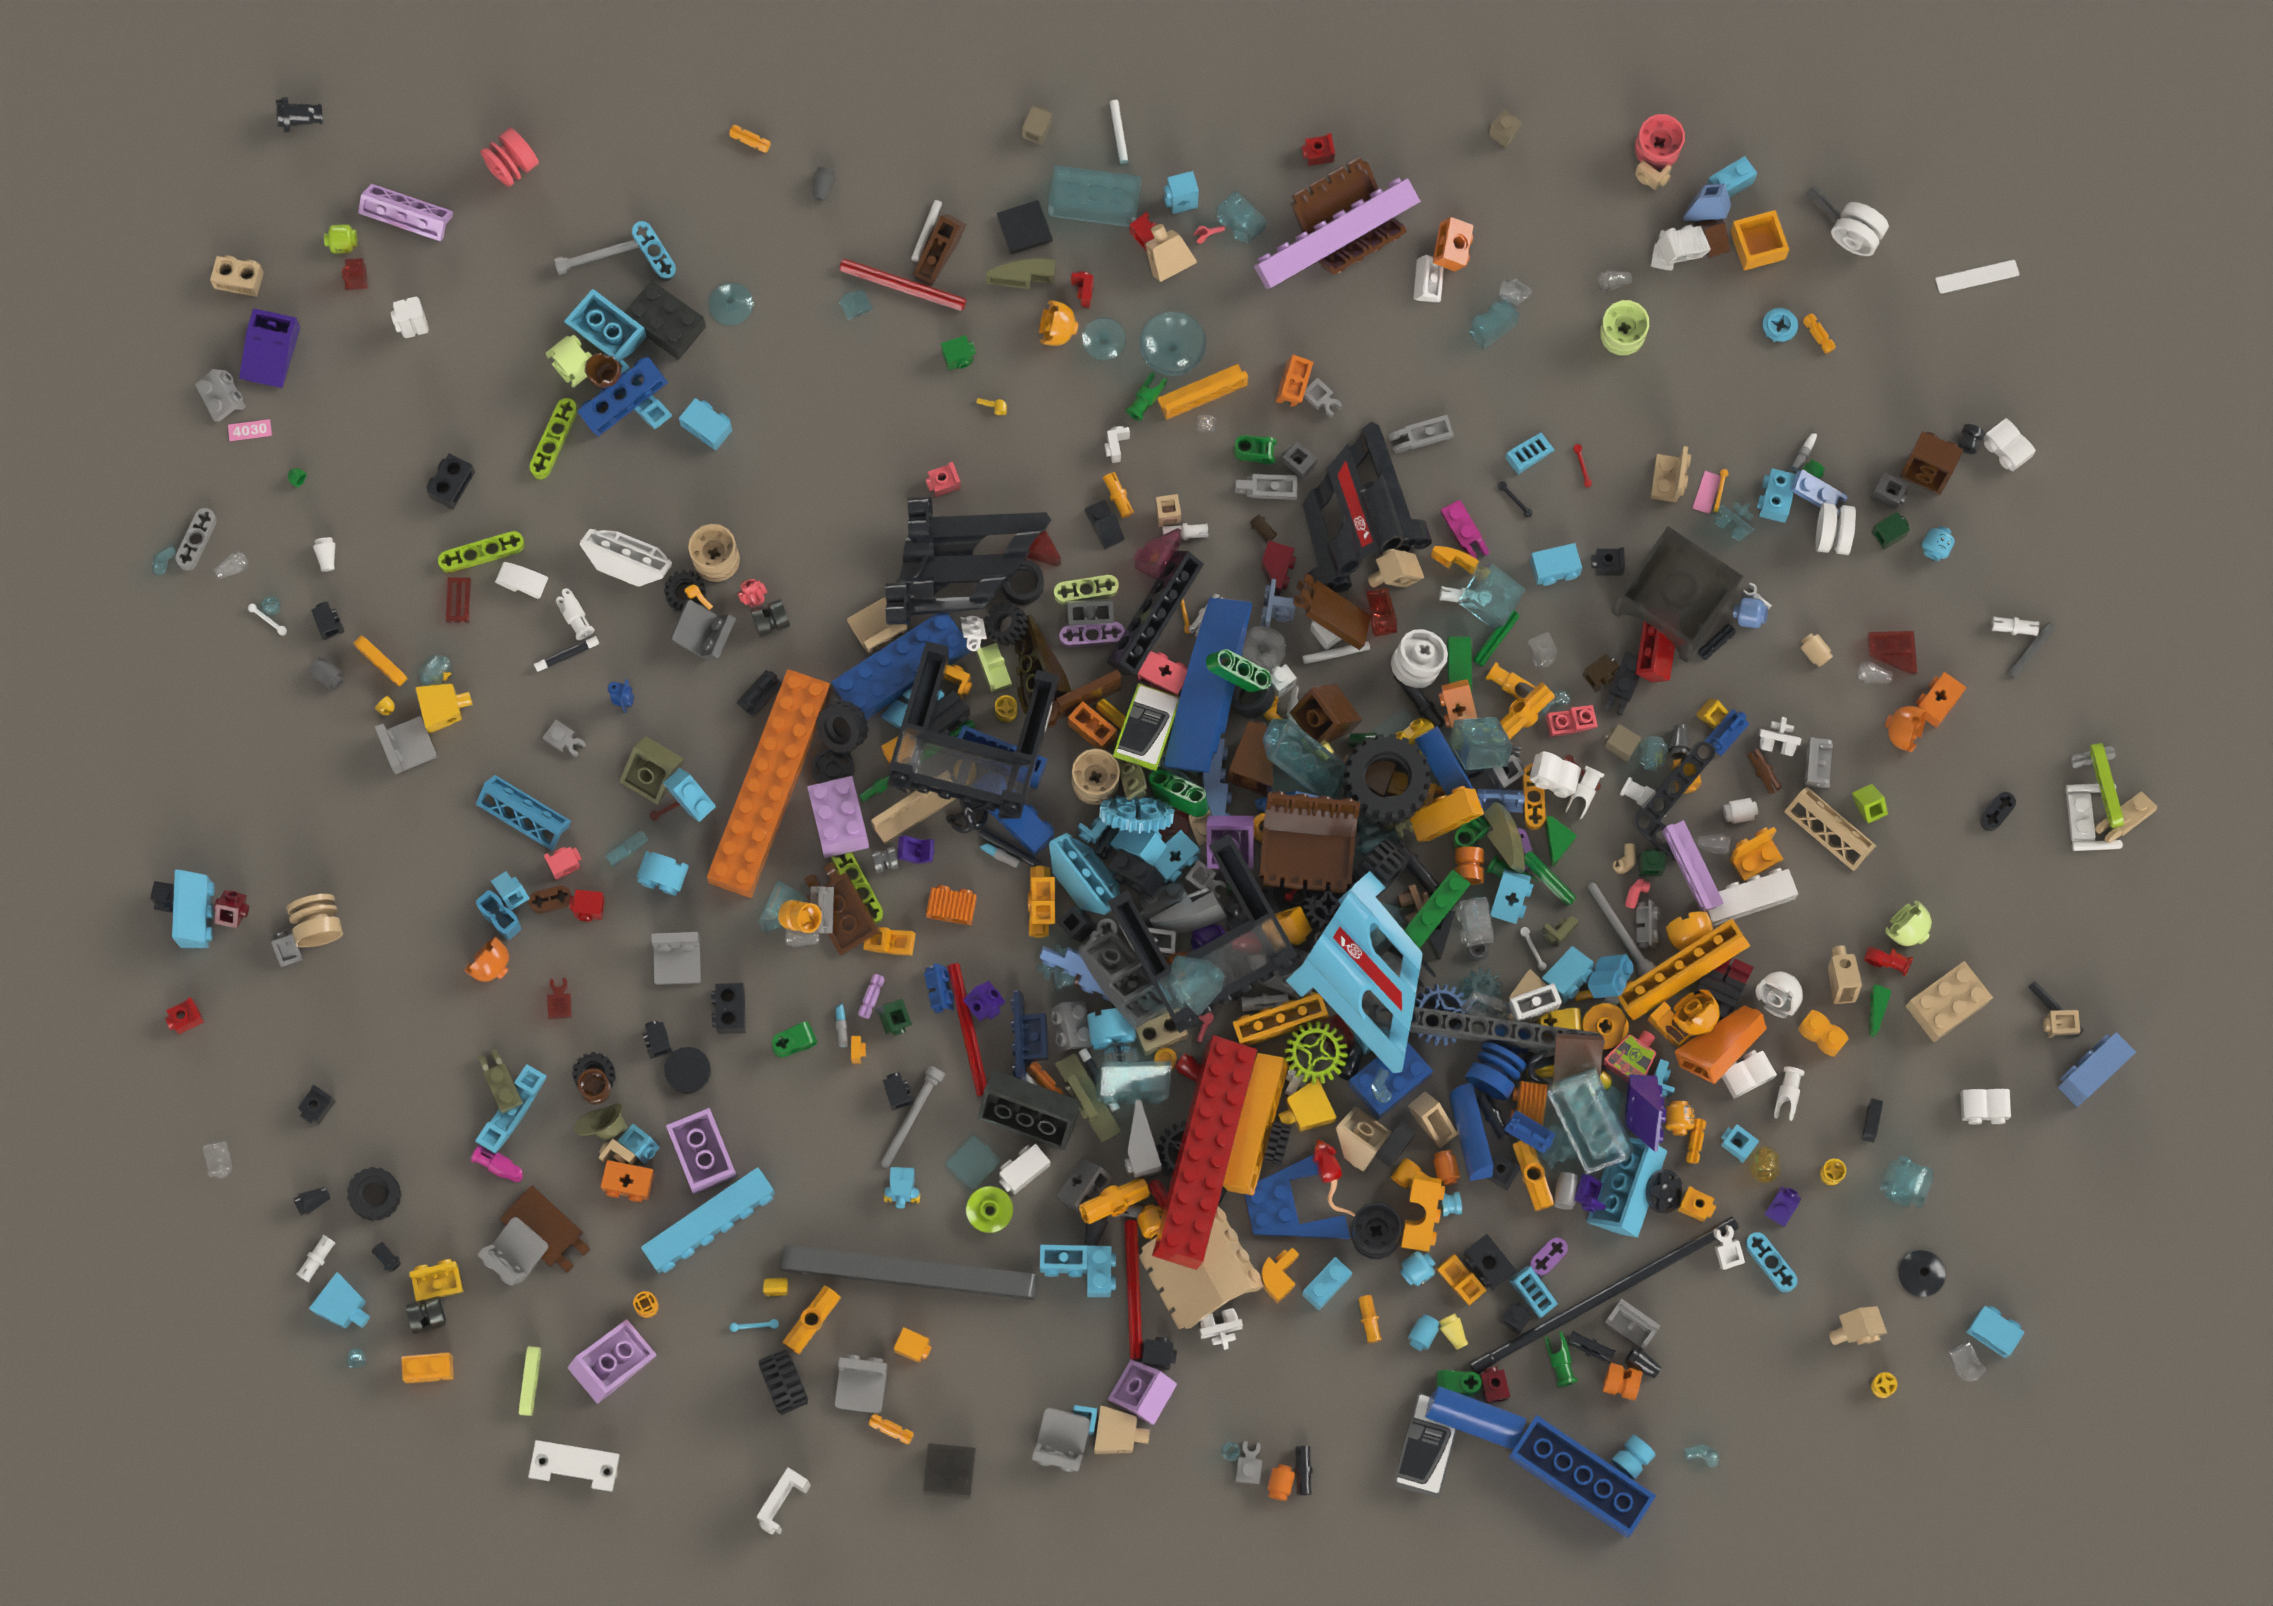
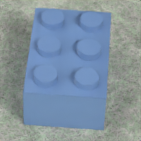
[2058,1032,2136,1107]

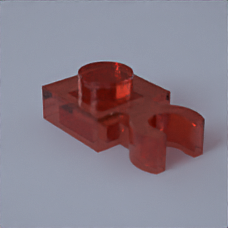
[547,978,572,1019]

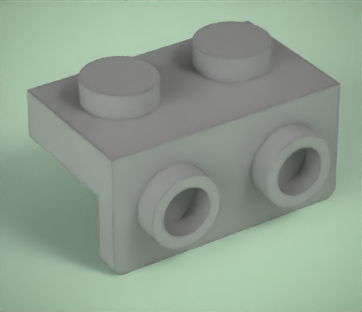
[195,369,246,422]
[1050,1001,1093,1053]

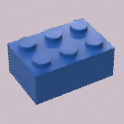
[1348,1041,1433,1120]

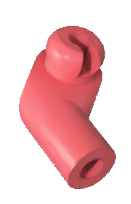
[1625,879,1651,909]

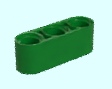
[1447,636,1472,694]
[1206,649,1272,692]
[1149,769,1209,817]

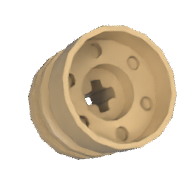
[688,524,740,582]
[1071,749,1120,805]
[286,894,343,948]

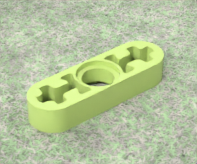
[1054,575,1119,605]
[519,1346,541,1416]

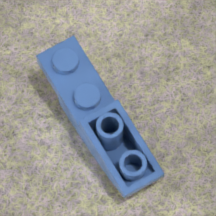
[1203,739,1232,816]
[1039,946,1111,1002]

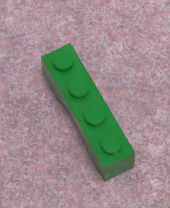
[1404,870,1471,949]

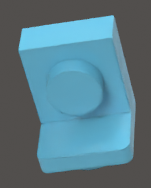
[1077,816,1110,845]
[1654,1059,1675,1098]
[618,1124,660,1164]

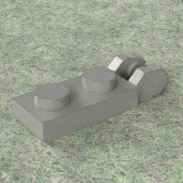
[1388,415,1454,454]

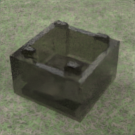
[923,1443,976,1499]

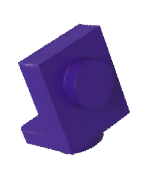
[897,835,934,865]
[1574,1174,1606,1212]
[1764,1186,1801,1227]

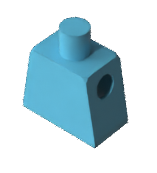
[309,1272,370,1329]

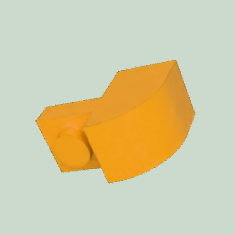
[1261,1247,1299,1304]

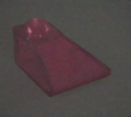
[1133,528,1182,580]

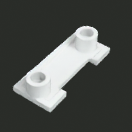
[528,1440,620,1492]

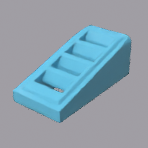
[1505,433,1554,475]
[1509,1266,1558,1318]

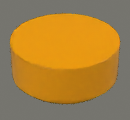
[1154,1047,1177,1072]

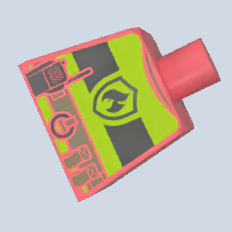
[1601,1030,1656,1083]

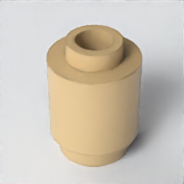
[1800,633,1833,667]

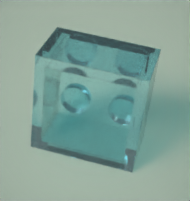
[1458,563,1526,628]
[1450,717,1513,770]

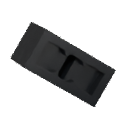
[426,453,475,510]
[711,983,746,1034]

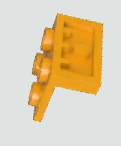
[1729,827,1783,883]

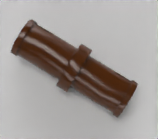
[1747,748,1782,794]

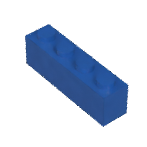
[972,770,1054,858]

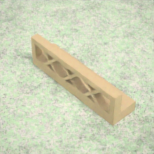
[871,771,956,845]
[1784,787,1876,871]

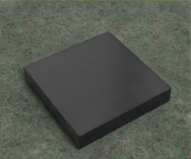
[997,200,1053,255]

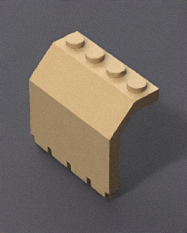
[1139,1206,1264,1329]

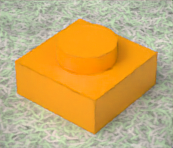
[851,1036,866,1064]

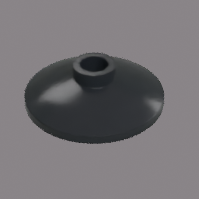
[1899,1250,1946,1297]

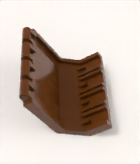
[1290,156,1407,275]
[1259,791,1360,894]

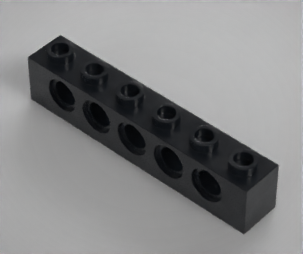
[1106,551,1204,675]

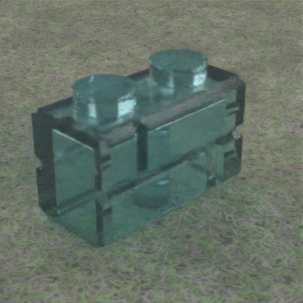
[1217,191,1267,244]

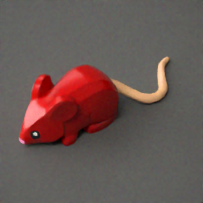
[1313,1139,1355,1217]

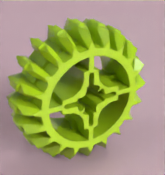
[1285,1021,1348,1084]

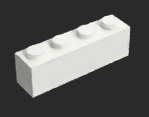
[1707,868,1798,926]

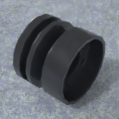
[1351,1202,1402,1260]

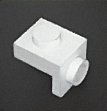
[1104,426,1130,463]

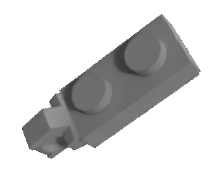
[1235,474,1297,500]

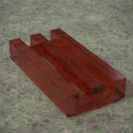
[446,577,471,623]

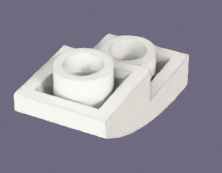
[495,562,548,599]

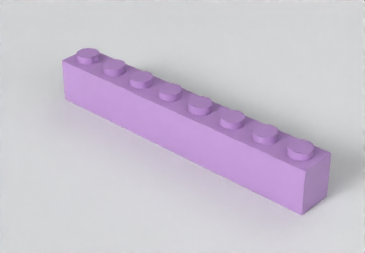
[1254,177,1421,289]

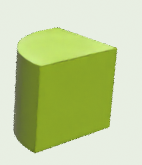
[1852,784,1888,823]

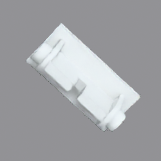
[960,616,986,651]

